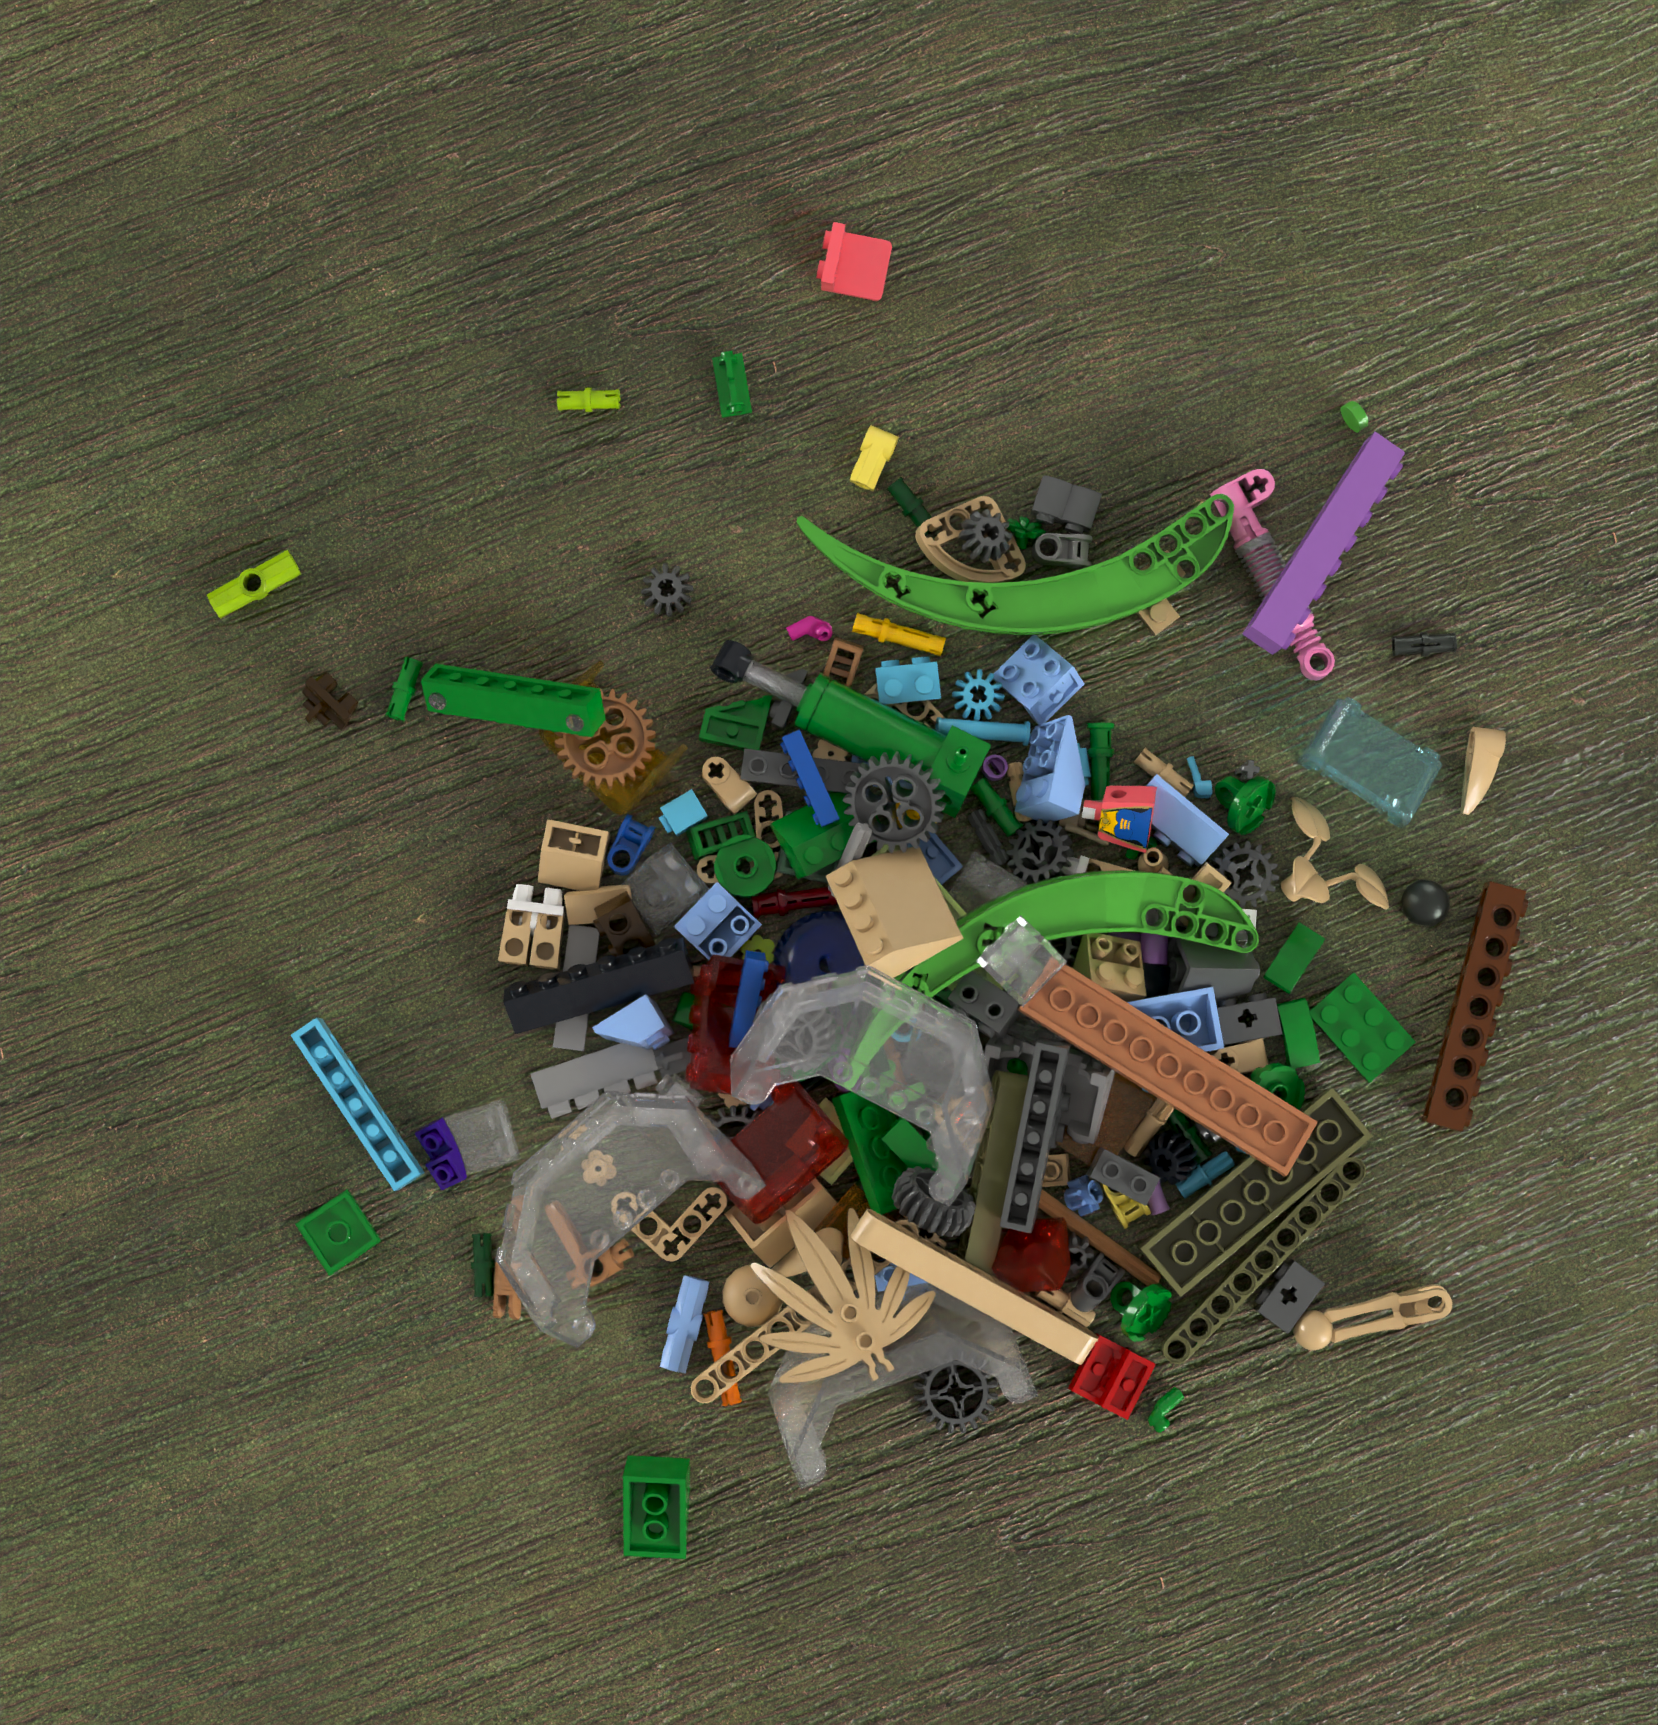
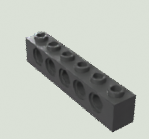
[1000,1037,1071,1233]

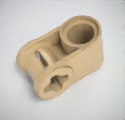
[702,757,757,815]
[1209,1038,1268,1074]

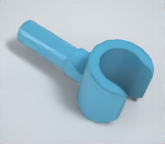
[1187,756,1212,798]

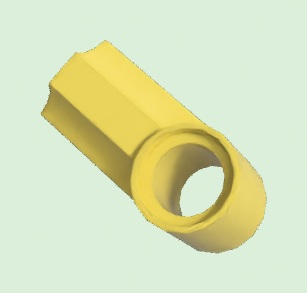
[850,425,899,491]

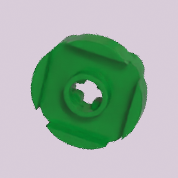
[714,835,777,898]
[1251,1063,1305,1110]

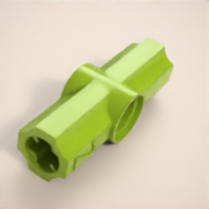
[207,550,301,619]

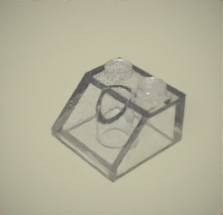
[621,842,709,935]
[976,916,1067,1007]

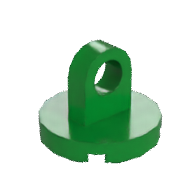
[1215,776,1276,835]
[1110,1282,1172,1342]

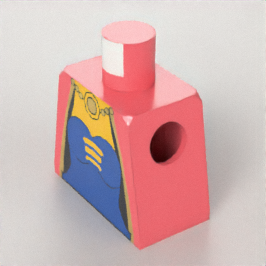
[1082,785,1157,853]

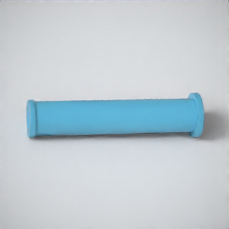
[935,717,1031,746]

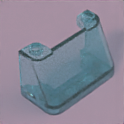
[1297,697,1442,829]

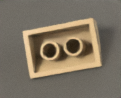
[724,1153,840,1268]

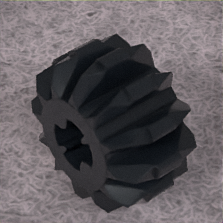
[1144,1130,1198,1185]

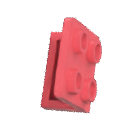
[816,222,892,301]

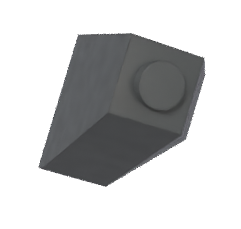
[1167,926,1260,1002]

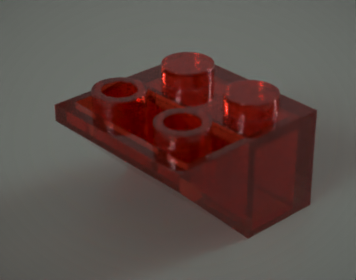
[991,1217,1071,1292]

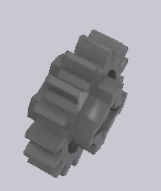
[1006,819,1074,885]
[1214,841,1279,909]

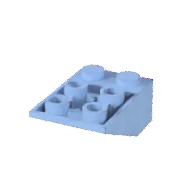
[1015,715,1085,824]

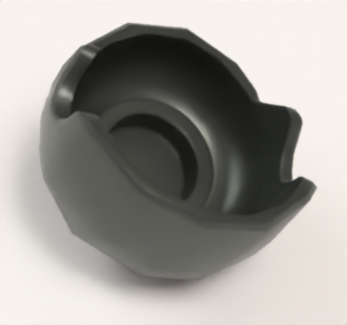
[1401,880,1450,927]

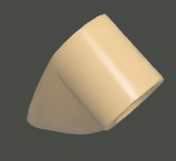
[1460,727,1506,815]
[771,1227,844,1277]

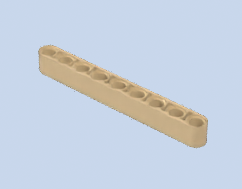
[850,1209,1099,1365]
[691,1218,919,1403]

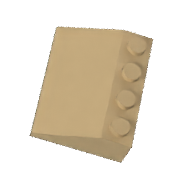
[826,847,964,985]

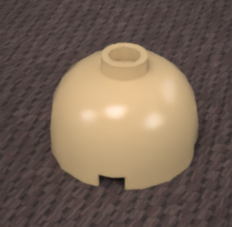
[722,1265,783,1327]

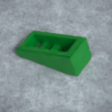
[686,811,756,860]

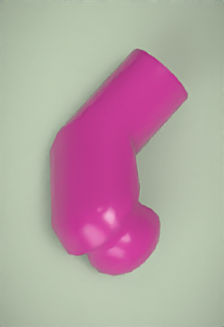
[786,616,833,642]

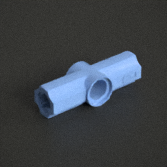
[660,1275,710,1373]

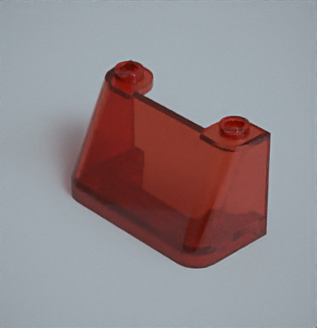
[695,1073,849,1224]

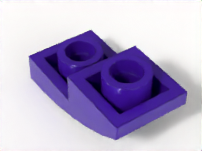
[414,1117,467,1190]

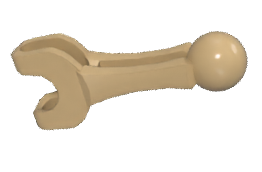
[1293,1284,1452,1350]

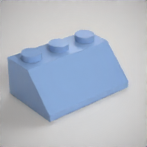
[1146,774,1229,867]
[1127,987,1224,1052]

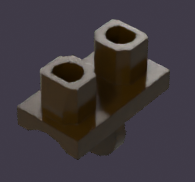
[302,672,358,731]

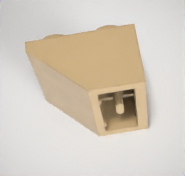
[537,819,611,891]
[1073,933,1146,1002]

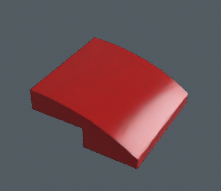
[1068,1333,1156,1420]

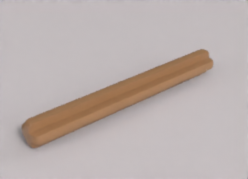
[1038,1189,1161,1286]

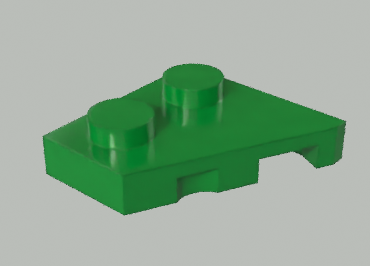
[699,695,772,751]

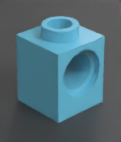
[659,789,709,837]

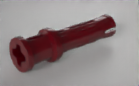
[751,887,838,919]

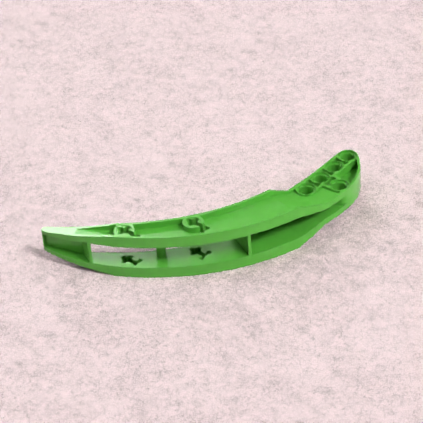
[796,494,1234,636]
[840,870,1259,1088]

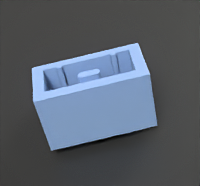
[674,882,762,970]

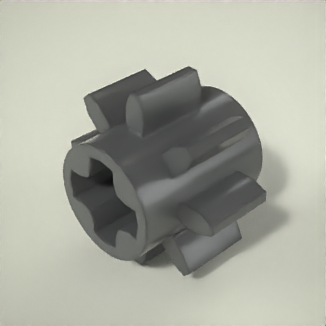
[1054,1232,1094,1274]

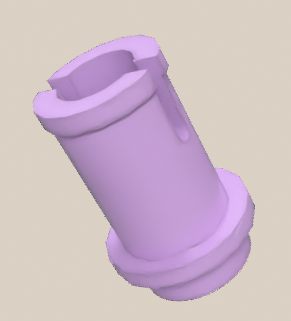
[1148,1174,1170,1215]

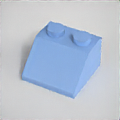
[592,994,674,1050]

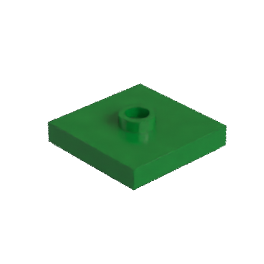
[295,1189,382,1276]

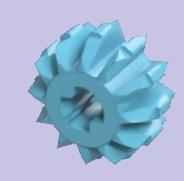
[952,669,1005,721]

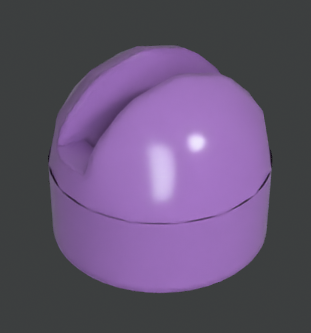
[982,754,1008,781]

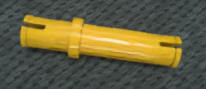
[852,613,946,657]

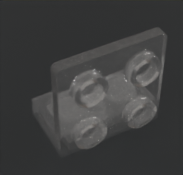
[445,1100,521,1175]

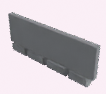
[531,1043,659,1119]

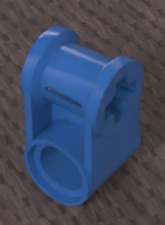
[607,814,656,876]

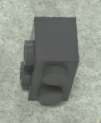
[947,971,1021,1040]

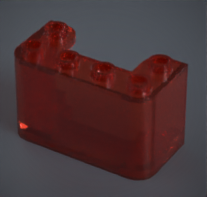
[685,954,785,1100]

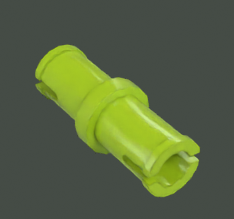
[557,387,621,412]

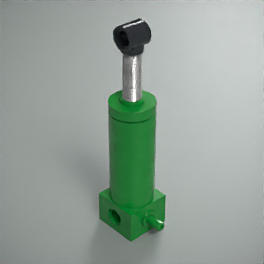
[710,640,991,818]

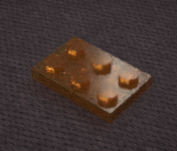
[1057,1071,1156,1167]

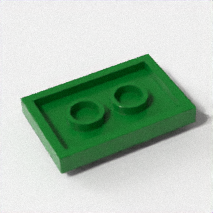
[1310,972,1416,1083]

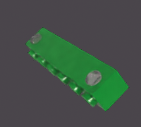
[421,663,606,737]

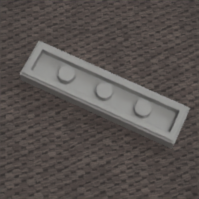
[553,925,600,1051]

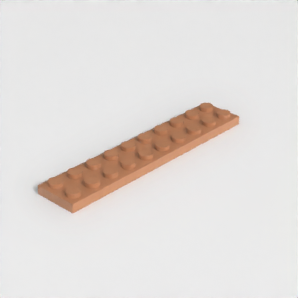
[1017,955,1318,1176]

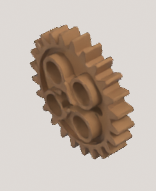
[555,689,656,790]

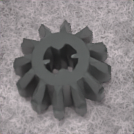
[958,509,1013,563]
[641,564,694,617]

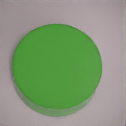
[1341,401,1368,433]

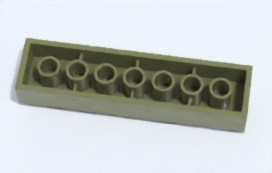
[1137,1088,1373,1297]

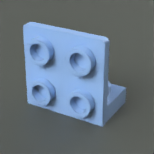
[993,635,1084,725]

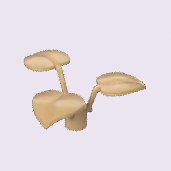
[1280,796,1390,910]

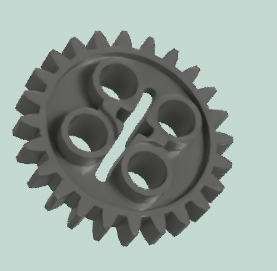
[843,751,946,853]

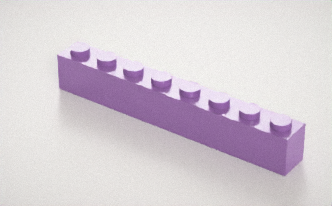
[1242,432,1405,655]

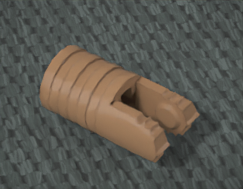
[493,1261,523,1320]

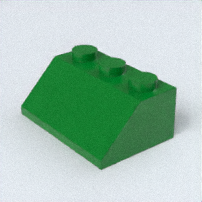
[770,792,880,879]

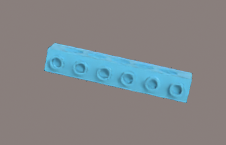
[291,1017,425,1191]

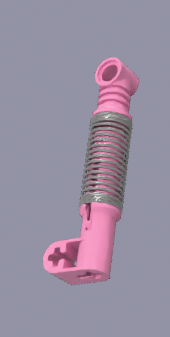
[1210,469,1335,681]

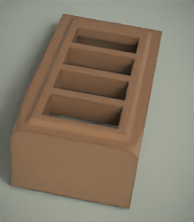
[823,637,864,688]

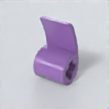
[1108,932,1168,965]

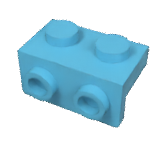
[875,656,941,705]

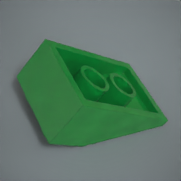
[623,1455,690,1559]

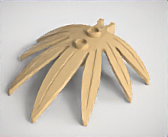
[750,1208,935,1383]

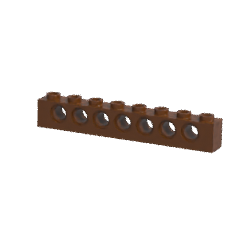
[1421,881,1528,1132]

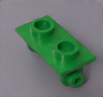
[712,351,752,418]

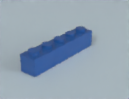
[780,729,840,828]
[729,950,769,1050]

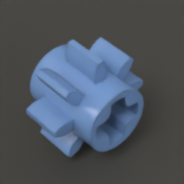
[1064,1175,1103,1216]

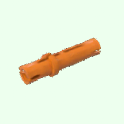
[703,1309,742,1406]

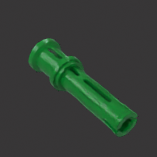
[1087,723,1115,800]

